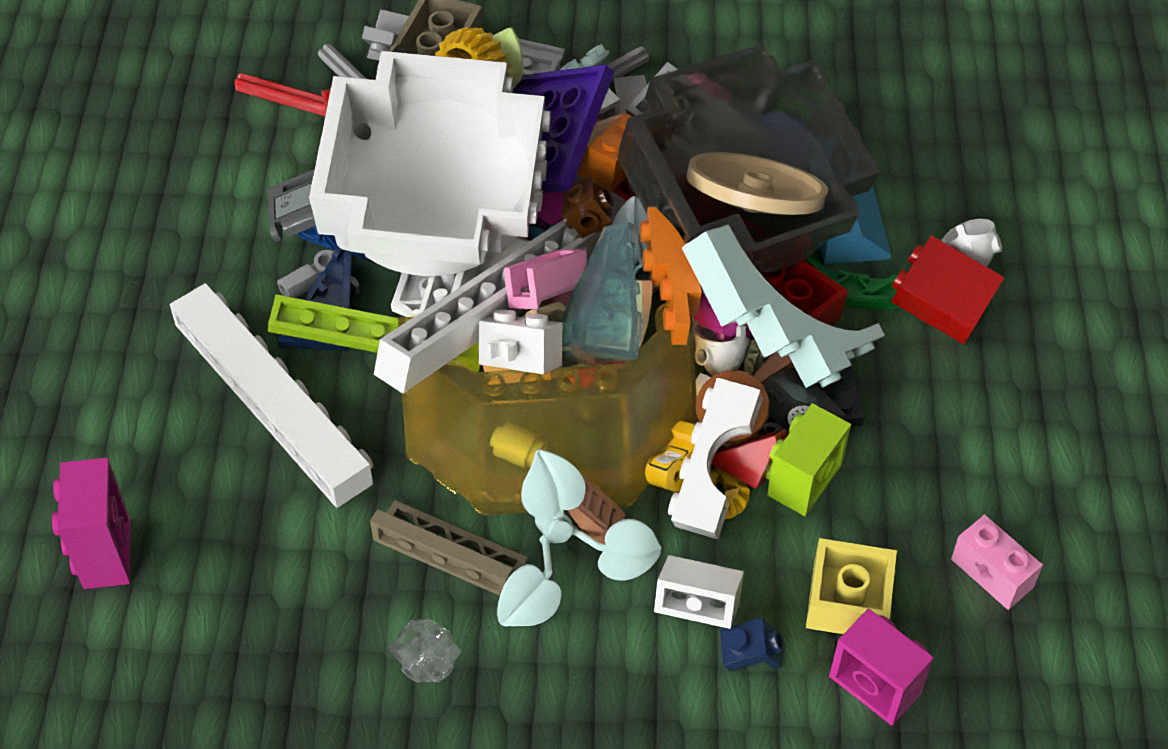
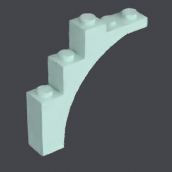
[682,224,885,388]

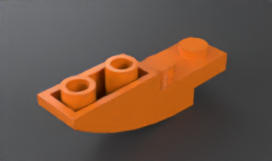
[639,207,702,345]

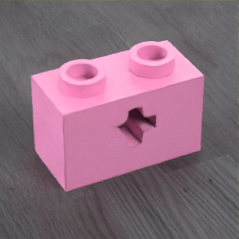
[951,514,1043,610]

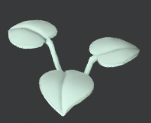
[497,449,661,626]

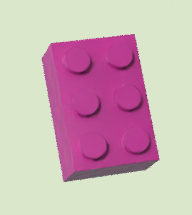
[52,457,131,589]

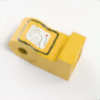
[645,420,695,492]

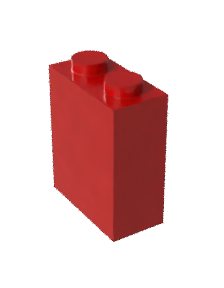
[891,235,1004,344]

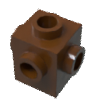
[561,175,614,238]

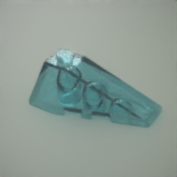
[560,222,643,366]

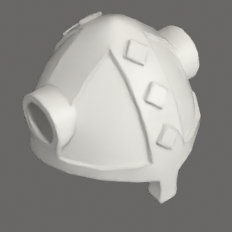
[941,218,1002,267]
[693,325,751,376]

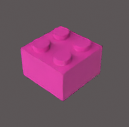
[829,608,934,726]

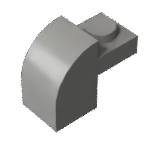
[362,9,409,61]

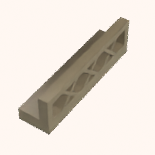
[370,500,528,596]

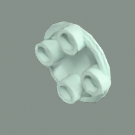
[560,44,609,70]

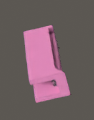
[504,249,590,310]

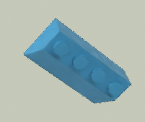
[802,135,891,265]

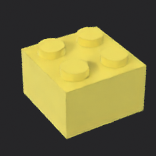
[806,538,897,634]

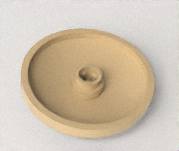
[686,152,828,215]

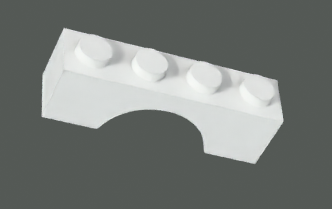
[668,378,763,540]

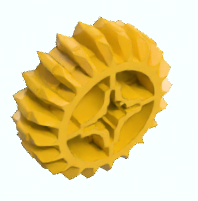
[435,27,514,80]

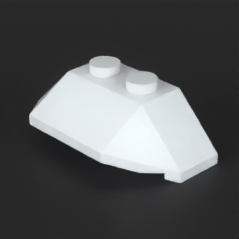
[391,267,477,319]

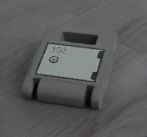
[267,169,316,242]

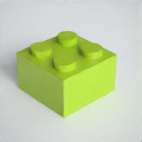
[766,403,851,517]

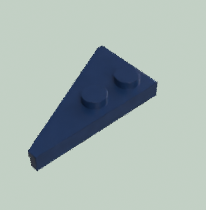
[279,245,351,351]

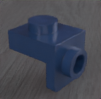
[720,618,785,671]

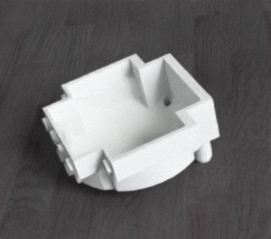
[309,51,551,276]

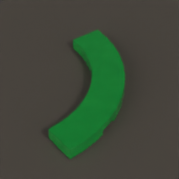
[778,238,900,310]

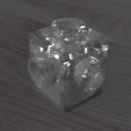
[388,620,461,683]

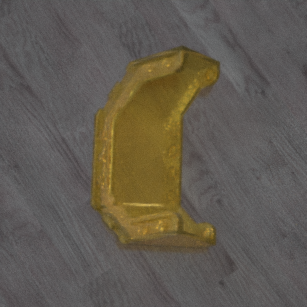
[398,303,697,515]

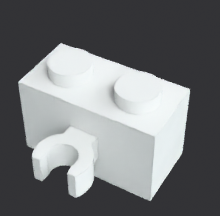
[479,310,563,374]

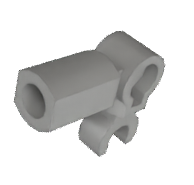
[277,250,360,298]

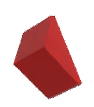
[712,428,788,488]

